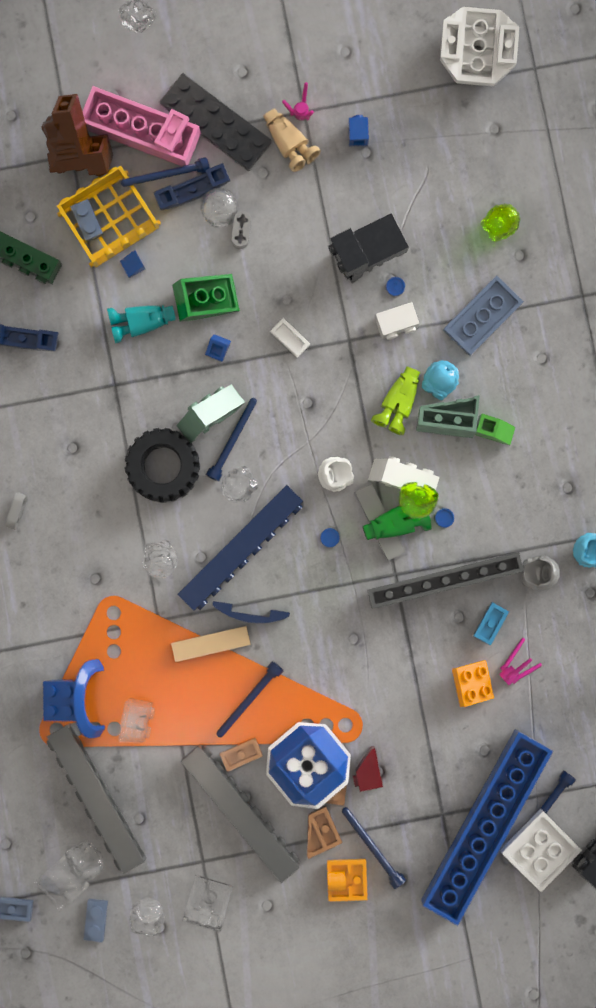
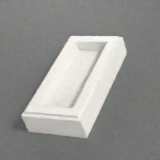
[270,318,310,358]

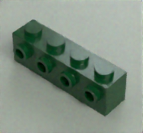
[0,231,62,284]

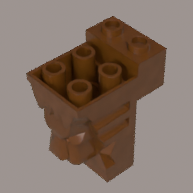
[41,94,113,176]

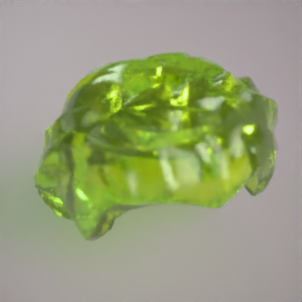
[481,204,520,242]

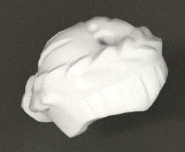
[318,457,354,492]

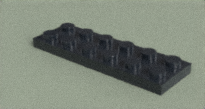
[160,73,272,171]

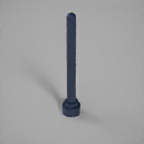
[121,157,210,187]
[206,398,257,482]
[216,661,284,737]
[538,770,576,814]
[342,807,406,889]

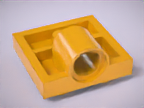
[452,660,494,707]
[327,859,367,901]

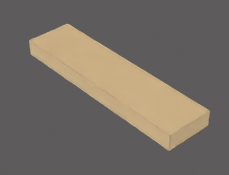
[171,626,251,662]

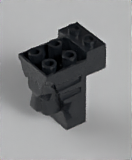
[328,213,409,283]

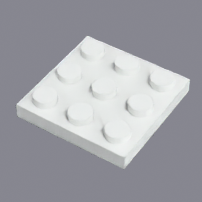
[500,809,582,892]

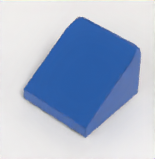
[120,250,145,278]
[205,334,231,362]

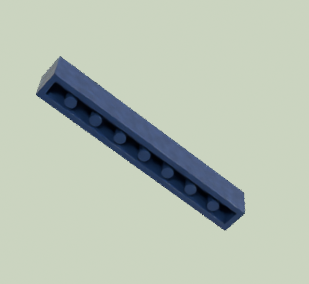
[177,485,303,611]

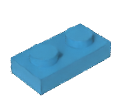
[473,602,509,645]

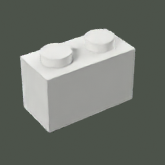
[375,302,419,340]

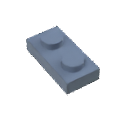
[70,199,104,243]
[0,897,33,922]
[83,899,108,942]

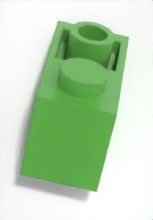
[475,414,516,446]

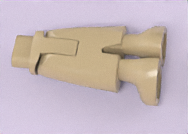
[263,108,321,172]

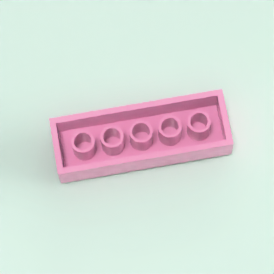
[82,86,201,166]

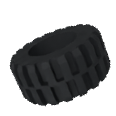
[125,428,200,503]

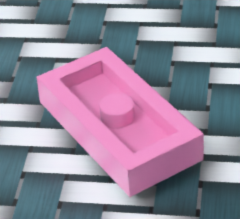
[154,109,189,153]

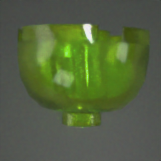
[399,482,439,519]

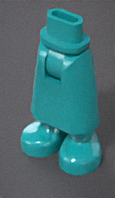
[107,305,176,344]

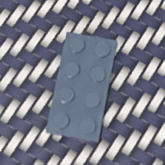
[443,276,524,356]

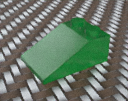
[172,274,240,322]

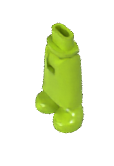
[371,366,420,436]

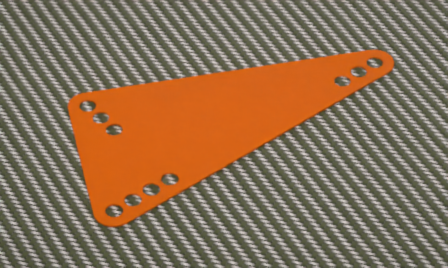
[39,596,363,747]

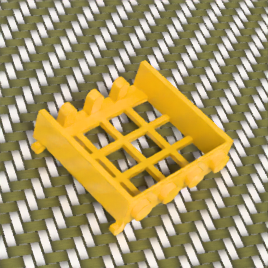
[57,166,161,267]

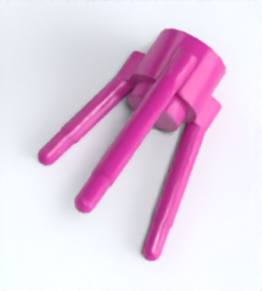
[282,82,314,120]
[499,638,542,686]

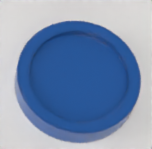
[386,277,405,296]
[435,508,454,528]
[321,528,340,547]

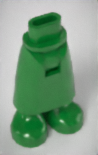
[362,496,432,540]

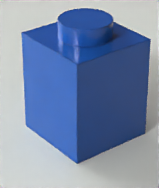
[348,115,369,146]

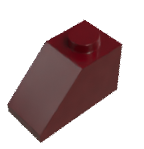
[353,746,383,792]

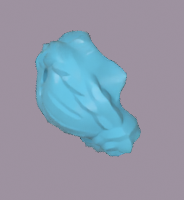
[422,360,459,400]
[573,533,596,568]

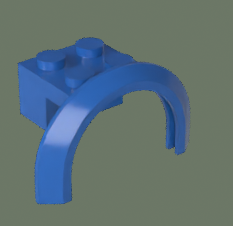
[43,659,105,738]

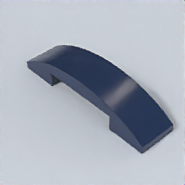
[153,163,230,210]
[0,324,59,351]
[213,601,290,623]

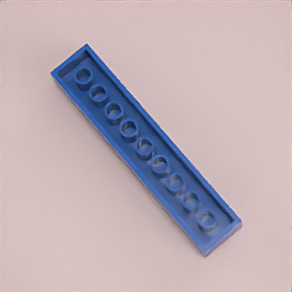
[421,729,553,926]

